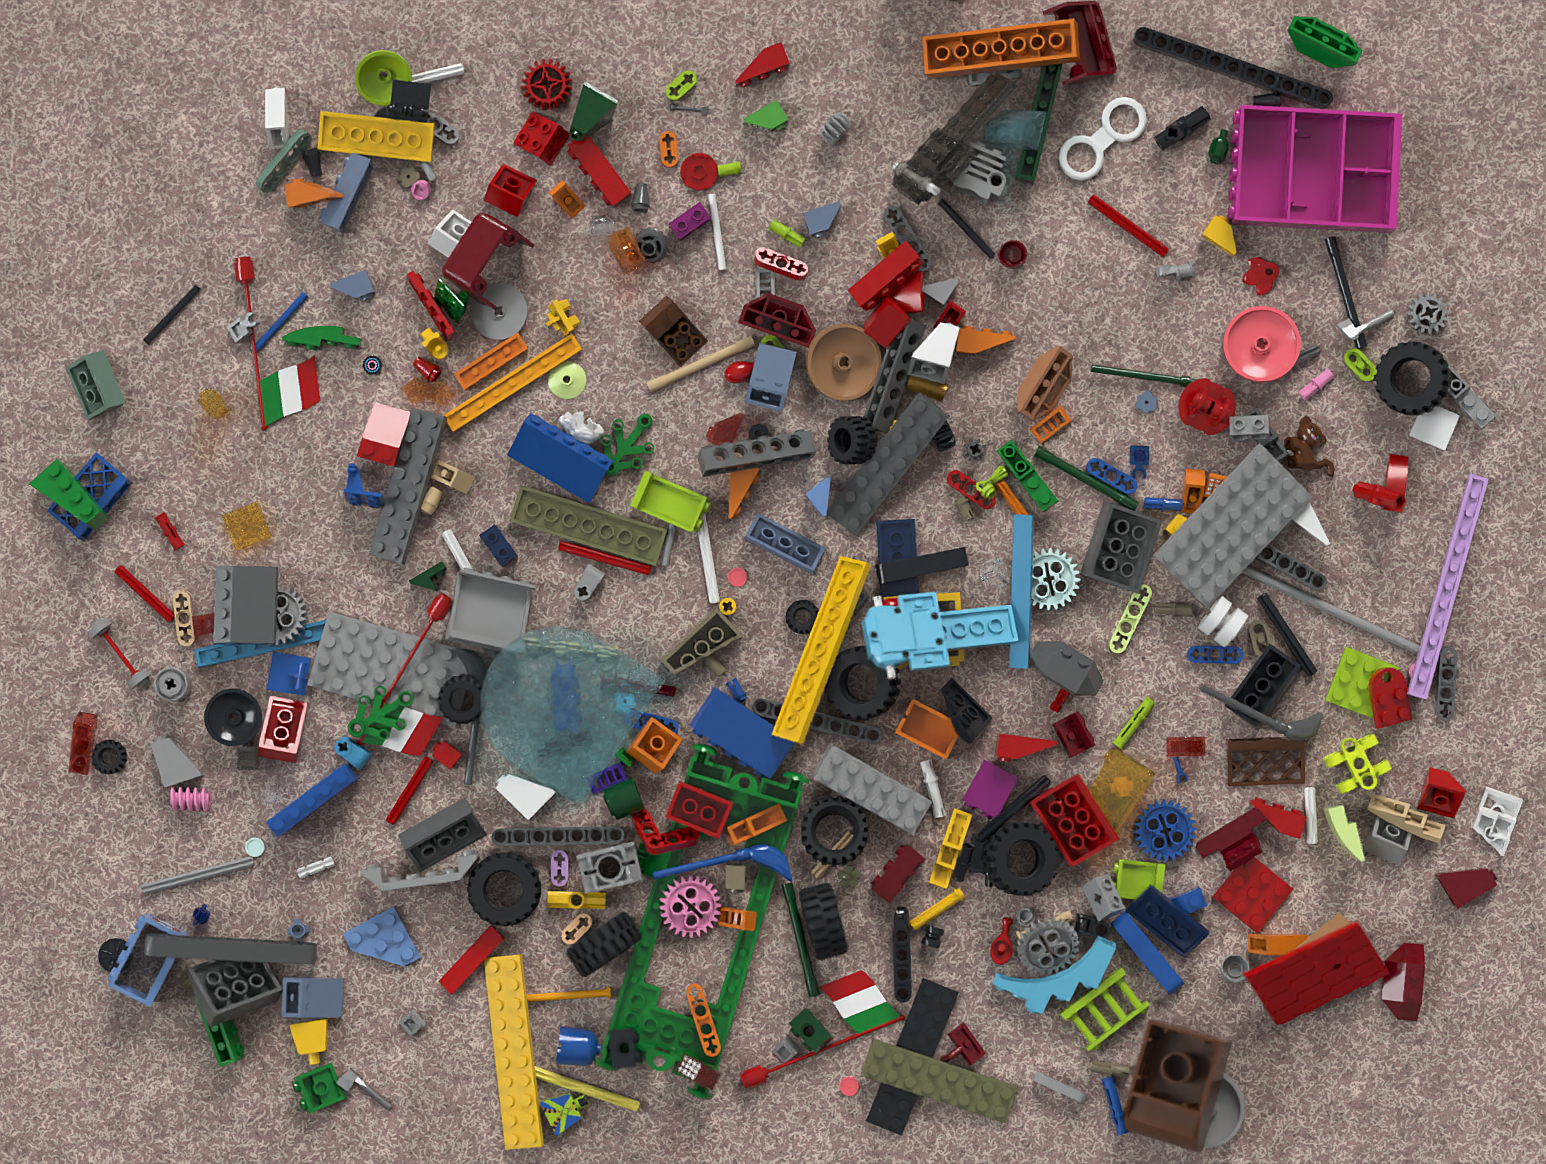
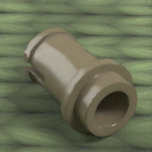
[954,496,975,521]
[702,654,727,677]

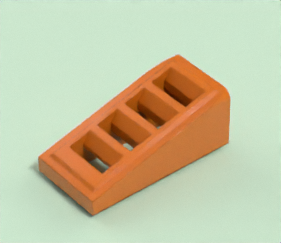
[1030,405,1072,444]
[718,906,757,931]

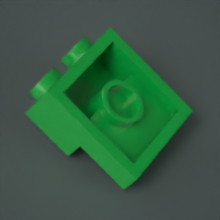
[292,1062,345,1114]

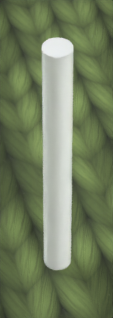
[708,194,726,270]

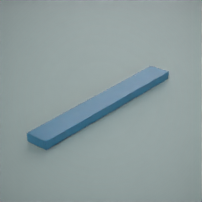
[1009,514,1034,669]
[194,620,326,668]

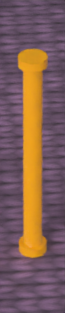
[527,987,611,1002]

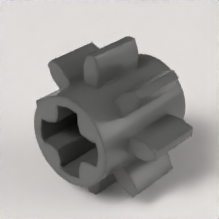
[963,438,986,461]

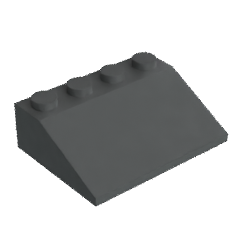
[1080,502,1162,594]
[213,566,278,645]
[187,960,283,1027]

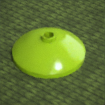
[355,50,412,106]

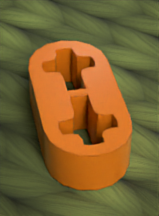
[659,131,678,168]

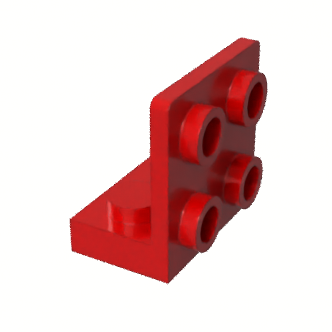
[513,111,570,166]

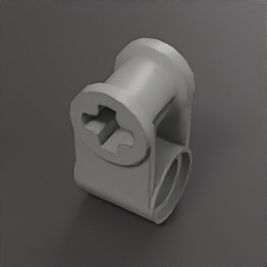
[574,564,605,601]

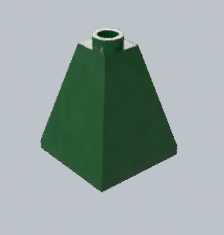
[569,82,618,141]

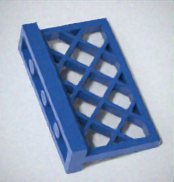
[47,452,133,541]

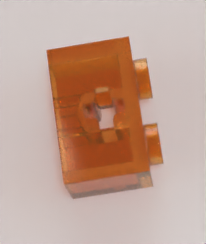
[607,227,646,274]

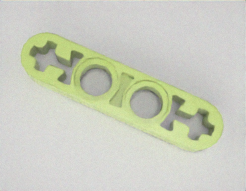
[1109,584,1152,653]

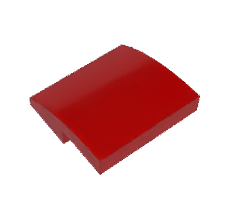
[890,271,925,314]

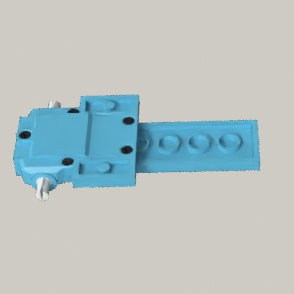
[862,592,1018,679]

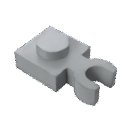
[227,312,261,343]

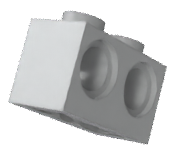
[1230,415,1271,442]

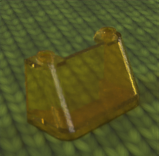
[1089,747,1156,834]

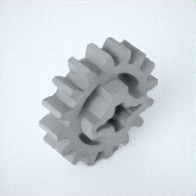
[1407,292,1450,334]

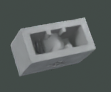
[1082,874,1125,922]

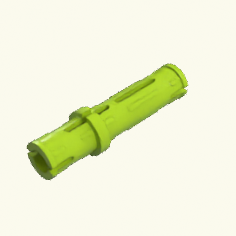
[1112,696,1156,750]

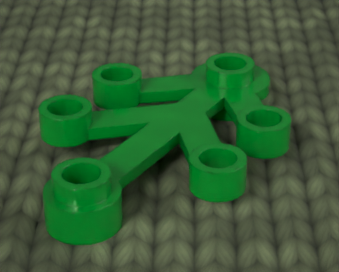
[601,414,654,477]
[348,685,414,740]

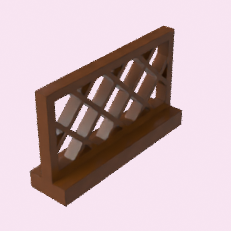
[1226,737,1305,786]

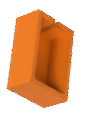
[894,699,959,759]

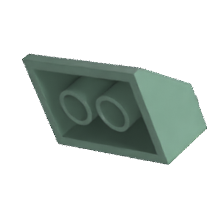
[66,350,125,420]

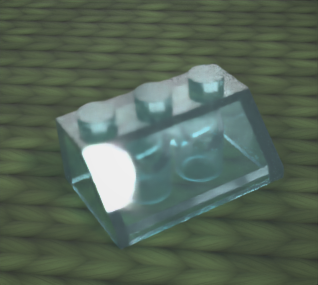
[983,110,1046,150]

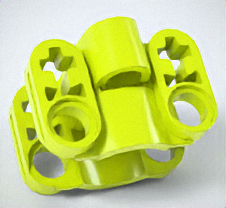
[1322,734,1392,794]

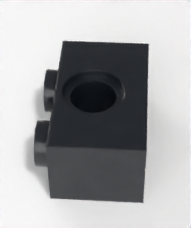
[609,1027,642,1069]

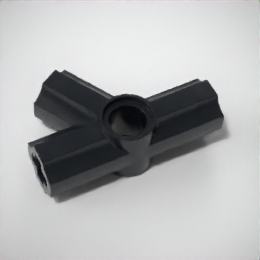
[1154,106,1211,151]

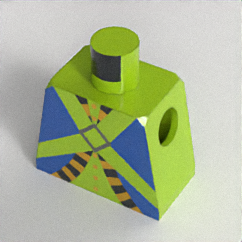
[540,1092,589,1136]

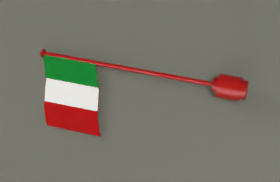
[234,256,320,430]
[356,592,453,756]
[740,970,905,1089]

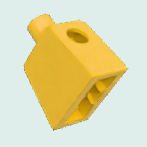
[290,1018,328,1065]

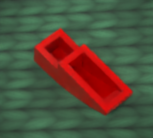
[1381,454,1409,513]

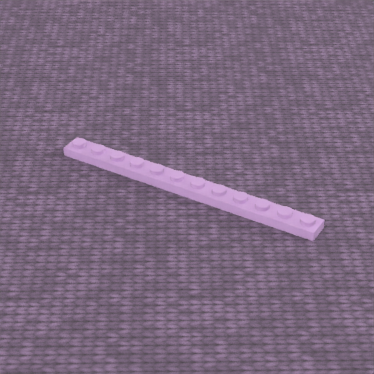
[1407,473,1489,700]

